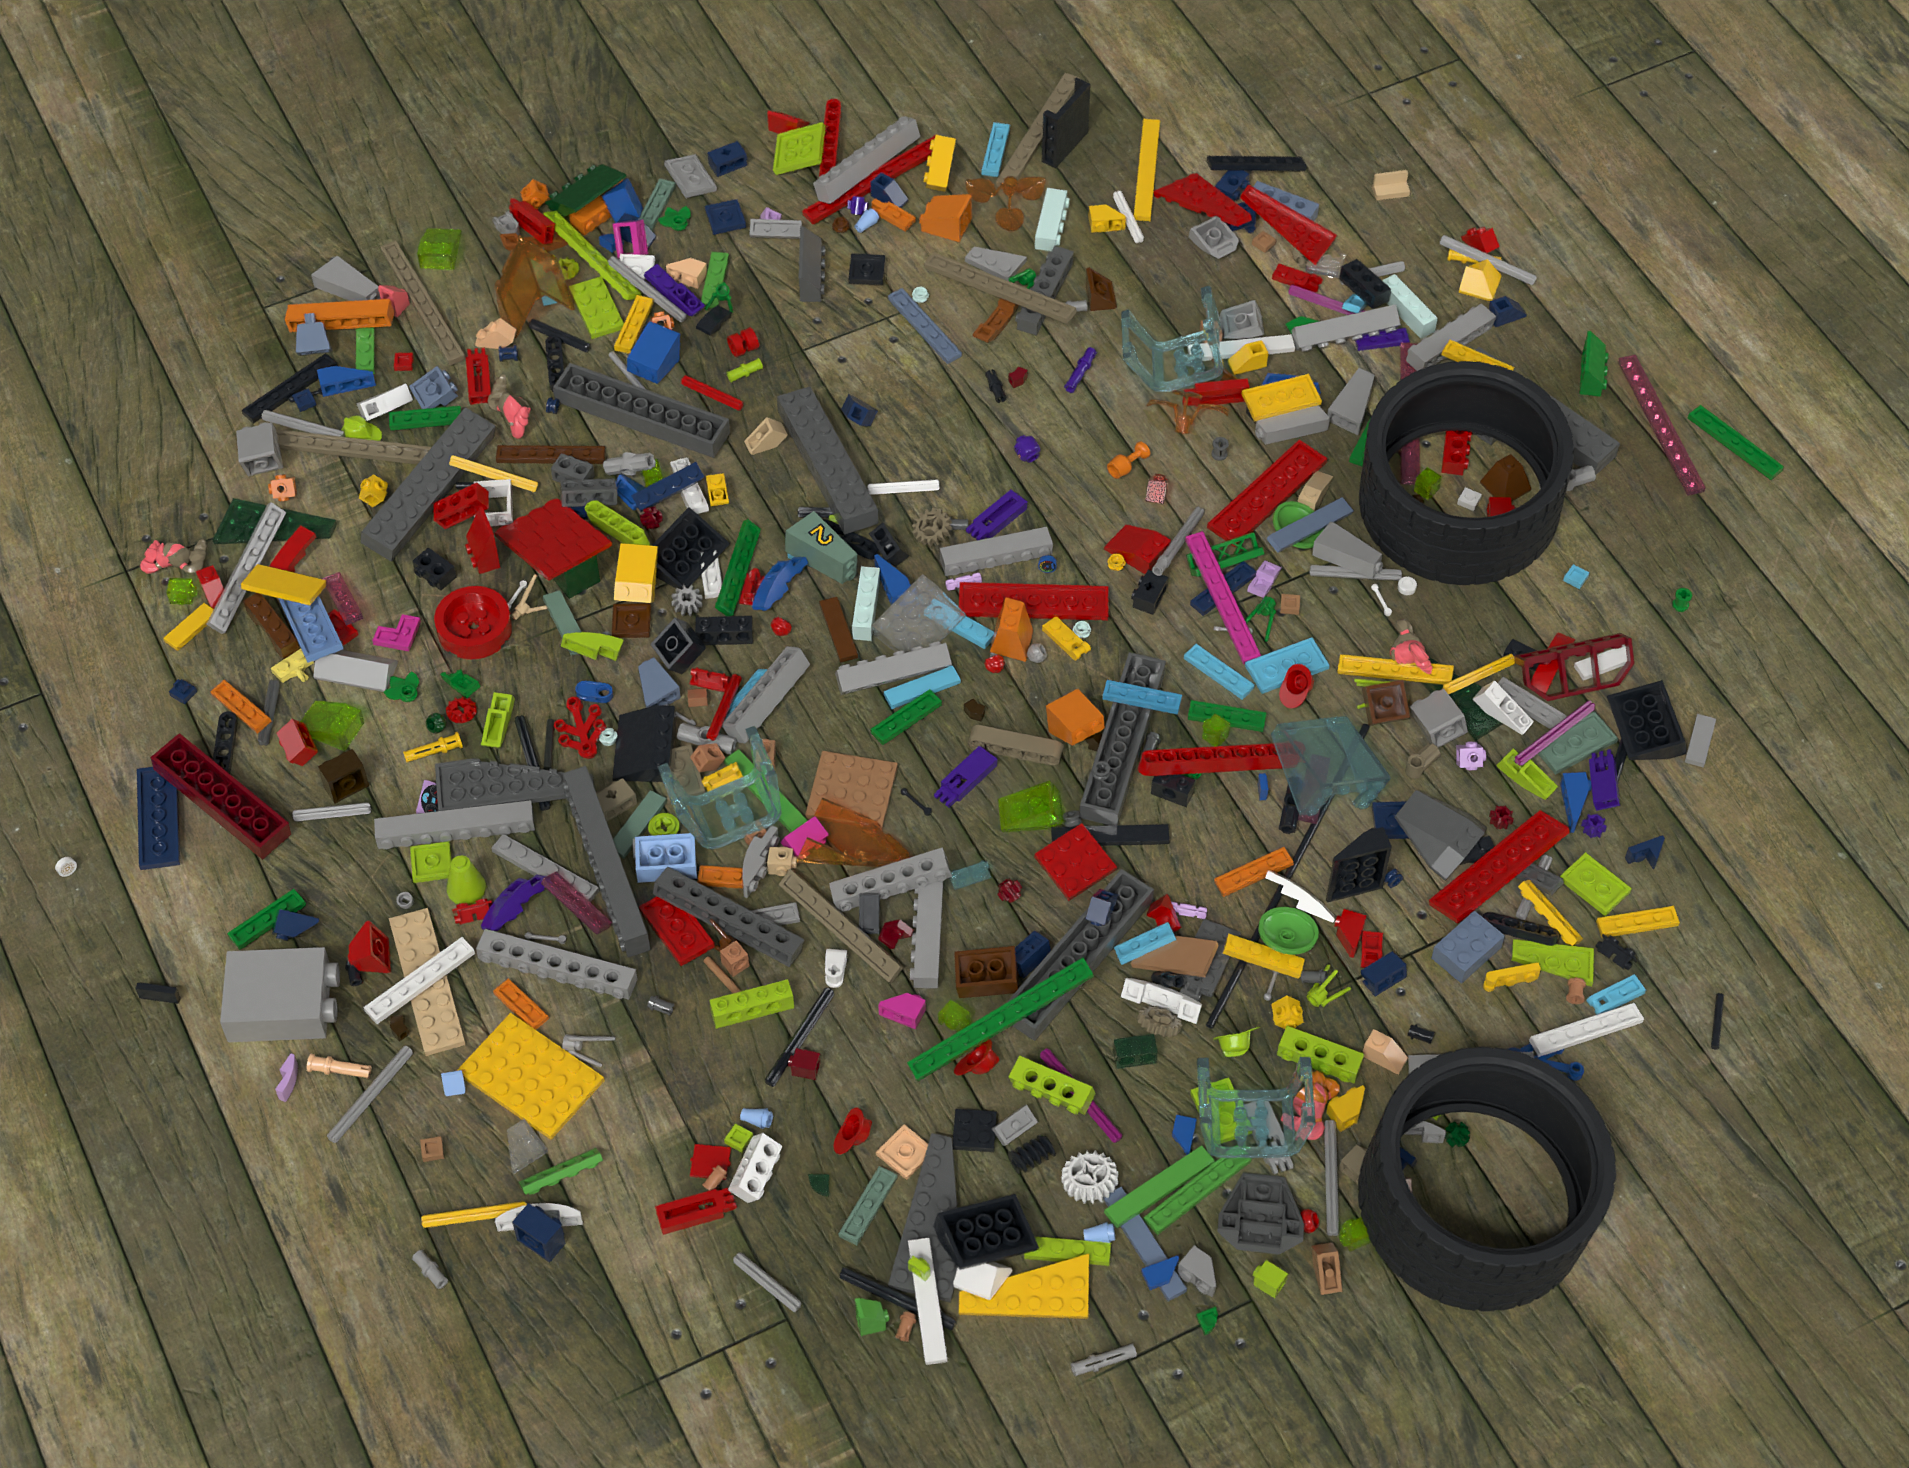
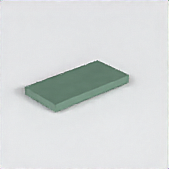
[1538,711,1618,775]

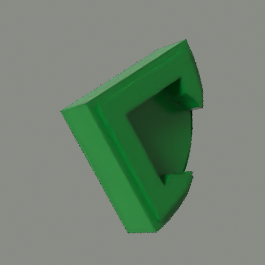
[1196,1306,1218,1335]

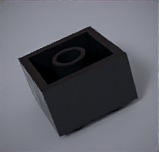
[651,618,706,674]

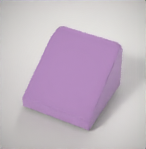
[760,207,782,220]

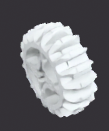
[1061,1150,1118,1204]

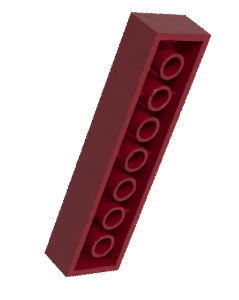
[150,733,291,860]

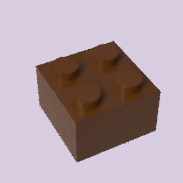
[1362,680,1410,726]

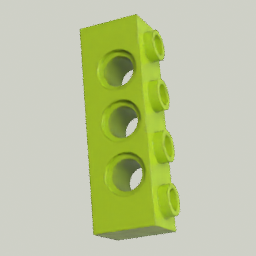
[709,979,794,1029]
[1277,1026,1364,1084]
[1009,1055,1096,1115]

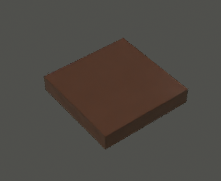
[612,603,651,638]

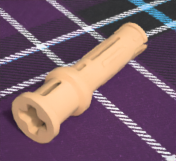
[307,1054,372,1079]

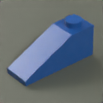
[317,366,376,397]
[874,554,916,608]
[1560,772,1591,833]

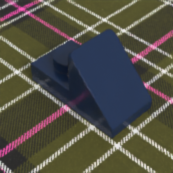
[1625,835,1665,870]

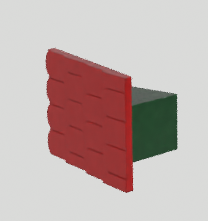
[494,499,612,599]

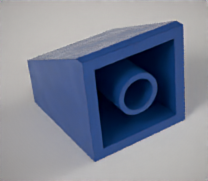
[627,321,680,384]

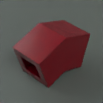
[1008,366,1028,388]

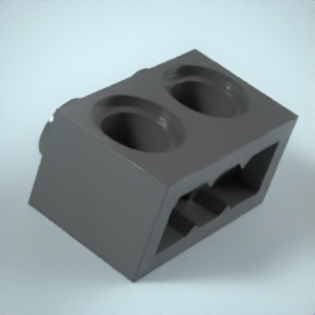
[551,453,595,483]

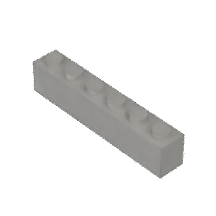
[1406,303,1496,371]
[1291,305,1401,352]
[940,527,1053,576]
[835,641,952,695]
[722,646,810,743]
[910,881,943,989]

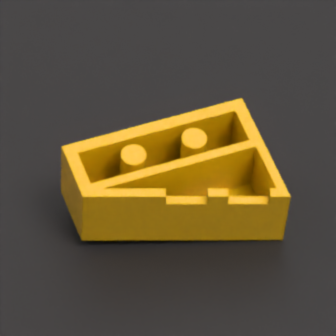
[923,135,956,192]

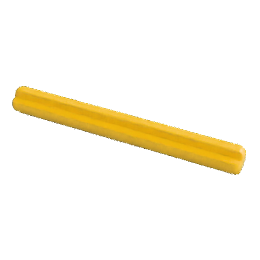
[449,455,538,492]
[1442,654,1515,695]
[421,1201,526,1228]

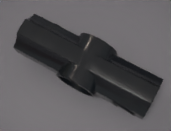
[1279,776,1305,834]

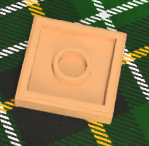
[876,1124,928,1180]

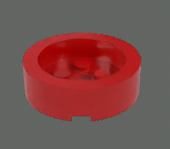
[434,586,512,660]

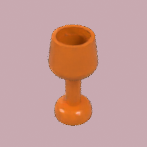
[1107,441,1150,479]

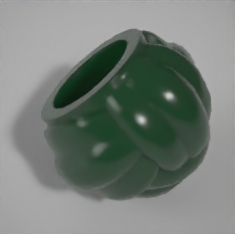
[426,713,447,734]

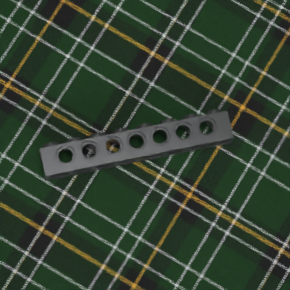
[653,867,804,967]

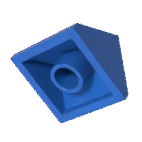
[602,178,643,223]

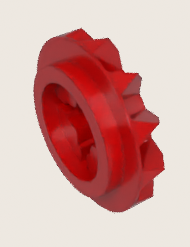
[446,696,477,723]

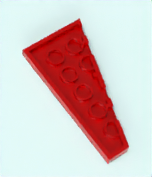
[1153,173,1251,226]
[1240,185,1337,266]

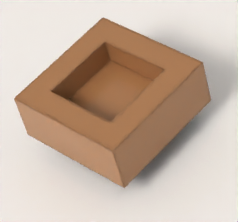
[1252,231,1276,253]
[1280,594,1300,615]
[420,1136,444,1162]

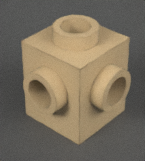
[767,847,797,876]

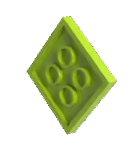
[773,122,825,175]

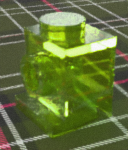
[938,999,971,1032]

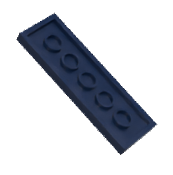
[137,767,180,870]

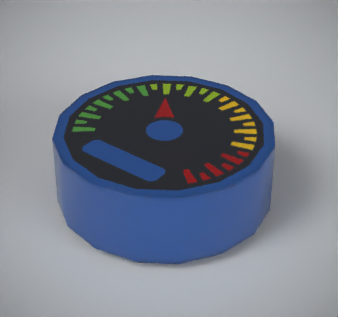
[1038,555,1057,573]

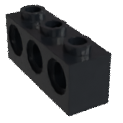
[1339,259,1391,309]
[695,616,753,645]

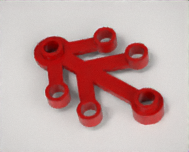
[554,697,606,759]

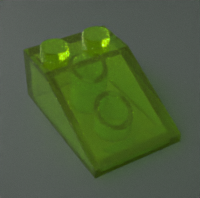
[417,228,462,270]
[300,701,365,751]
[998,780,1064,832]

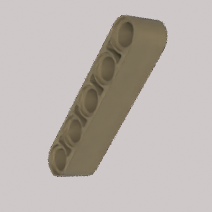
[968,725,1064,766]

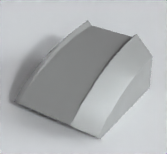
[1189,216,1239,259]
[1219,300,1264,339]

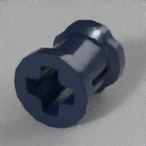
[499,345,518,362]

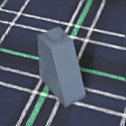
[638,657,681,708]

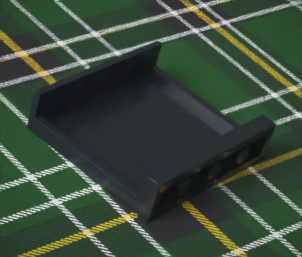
[1042,77,1091,169]

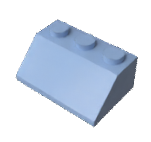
[635,833,697,883]

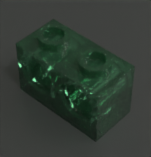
[1113,1034,1158,1069]

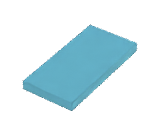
[1245,637,1330,694]

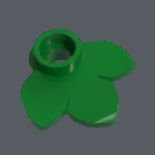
[658,206,691,231]
[384,672,419,702]

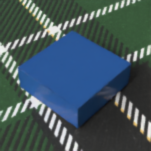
[1257,773,1269,801]

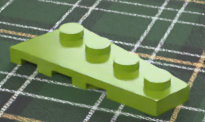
[1511,939,1594,987]

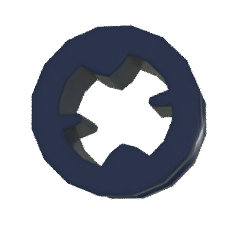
[546,397,560,414]
[1384,869,1403,888]

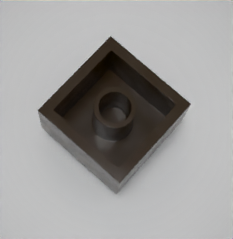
[318,749,369,804]

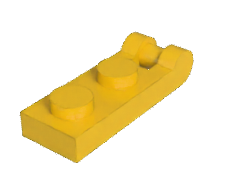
[1042,617,1091,661]
[1483,962,1541,992]

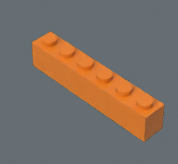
[285,299,394,332]

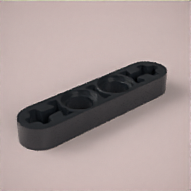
[545,336,564,392]
[823,519,879,560]
[213,711,238,774]
[1482,912,1559,946]

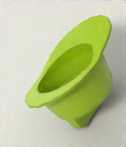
[341,416,382,441]
[1213,1027,1260,1057]

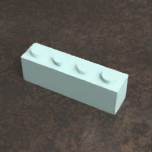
[1035,188,1070,251]
[1382,274,1437,339]
[852,566,880,641]

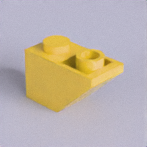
[1088,205,1126,233]
[1227,340,1268,375]
[706,473,729,506]
[1326,1085,1365,1132]

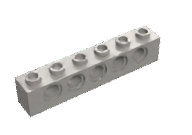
[829,847,952,912]

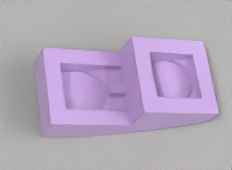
[1247,560,1281,598]
[275,1054,298,1102]

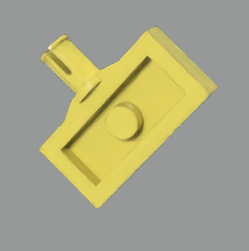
[271,649,314,683]

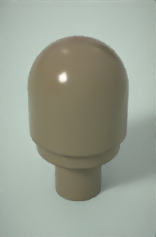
[1292,247,1307,268]

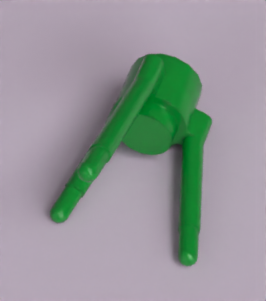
[1008,268,1036,289]
[705,282,733,313]
[1245,596,1276,642]

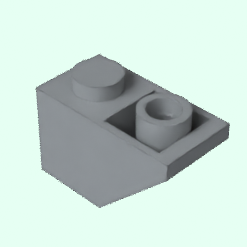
[1178,1246,1216,1297]

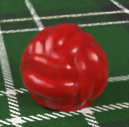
[771,617,791,636]
[984,654,1005,673]
[1300,1209,1319,1233]

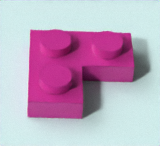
[372,614,421,651]

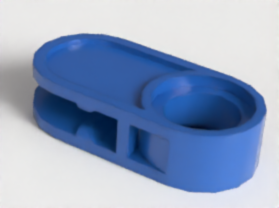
[575,681,613,703]

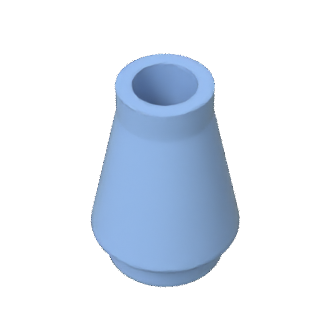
[854,208,879,233]
[740,1108,773,1129]
[1084,1222,1115,1243]

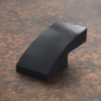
[696,305,732,336]

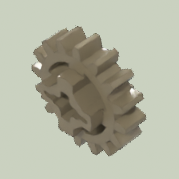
[912,508,952,547]
[1137,1006,1182,1037]

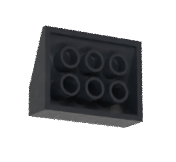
[652,507,730,590]
[1607,680,1687,760]
[612,705,677,782]
[1326,827,1392,903]
[933,1194,1039,1270]

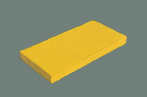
[1242,374,1322,421]
[241,564,326,605]

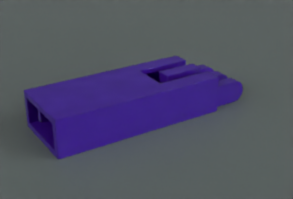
[966,490,1027,541]
[934,746,997,808]
[1589,749,1620,811]

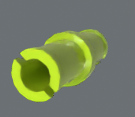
[726,358,763,382]

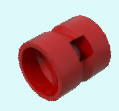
[727,327,759,357]

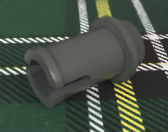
[949,517,968,531]
[1142,732,1161,753]
[1301,969,1328,985]
[647,995,675,1016]

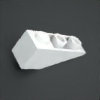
[357,384,413,421]
[1473,681,1534,735]

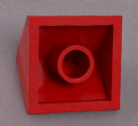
[767,110,810,134]

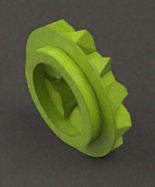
[551,257,579,280]
[648,813,680,836]

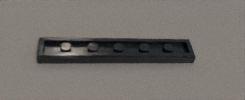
[1206,156,1307,171]
[241,353,338,424]
[1051,824,1170,846]

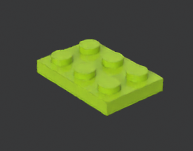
[1560,852,1632,916]
[1190,1078,1253,1146]

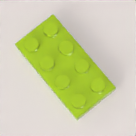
[569,277,624,339]

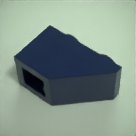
[871,172,908,208]
[1489,296,1527,327]
[841,394,878,426]

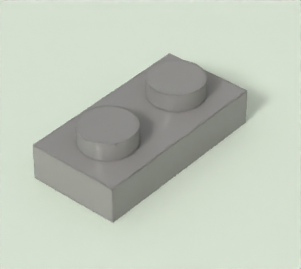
[992,1105,1037,1146]

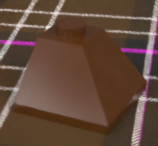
[1480,454,1531,502]

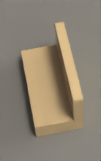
[1372,170,1410,200]

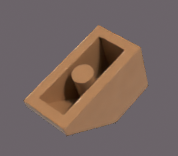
[1311,1243,1342,1295]

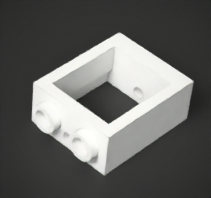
[474,479,513,526]

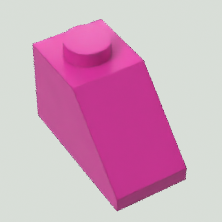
[878,993,926,1029]

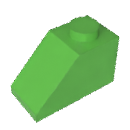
[855,1298,889,1336]

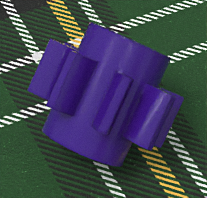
[847,196,868,215]
[1581,814,1607,838]

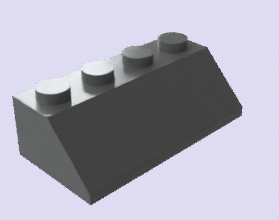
[799,227,825,302]

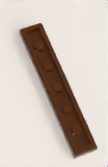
[496,445,606,464]

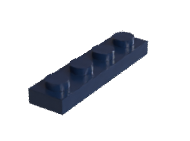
[631,462,705,513]
[1190,561,1256,616]

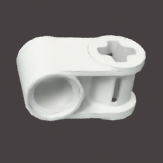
[825,949,847,988]

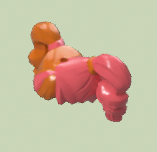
[1281,1068,1340,1140]

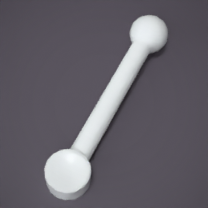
[507,581,527,610]
[1371,584,1392,616]

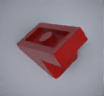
[1147,894,1181,933]

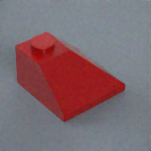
[348,921,391,973]

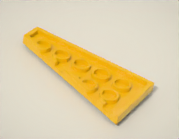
[959,1254,1089,1319]

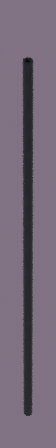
[1206,724,1370,1029]

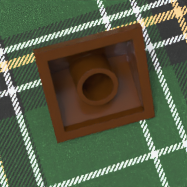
[1085,267,1117,311]

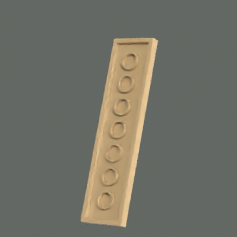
[389,908,466,1056]

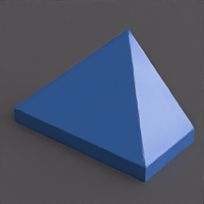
[615,474,644,510]

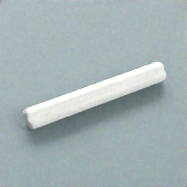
[1113,191,1144,243]
[868,480,939,495]

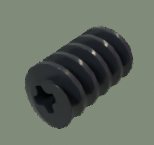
[1008,1135,1056,1174]

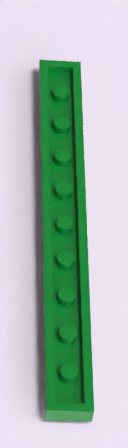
[907,958,1094,1081]

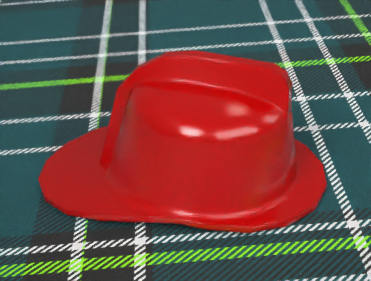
[1279,664,1314,708]
[954,1040,1000,1075]
[833,1107,872,1155]

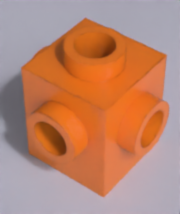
[521,179,549,209]
[648,311,674,330]
[268,474,297,501]

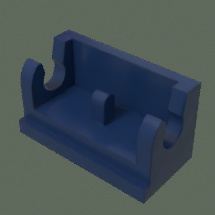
[1015,930,1051,978]
[1361,951,1407,997]

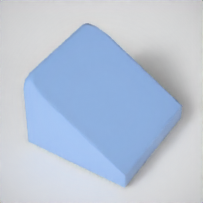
[441,1070,466,1096]

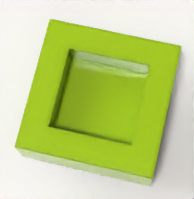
[724,1123,753,1153]
[908,1256,931,1282]

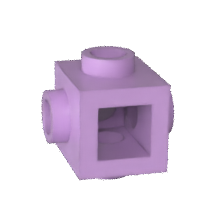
[1456,741,1486,770]

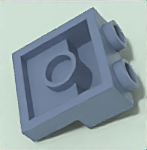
[409,366,458,409]

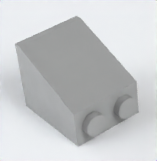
[236,422,283,477]
[1410,689,1468,748]

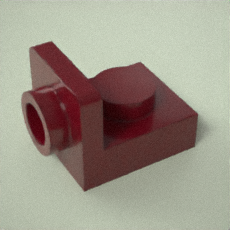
[878,919,914,949]

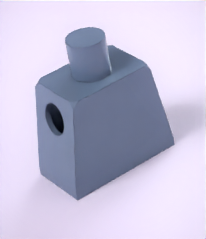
[296,313,332,356]

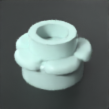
[912,287,929,303]
[1073,621,1091,638]
[599,728,618,746]

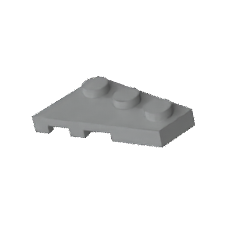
[965,246,1027,281]

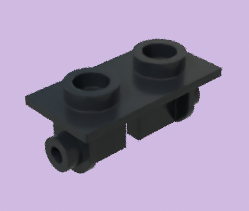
[1595,934,1637,971]

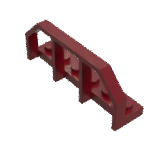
[1514,633,1635,701]

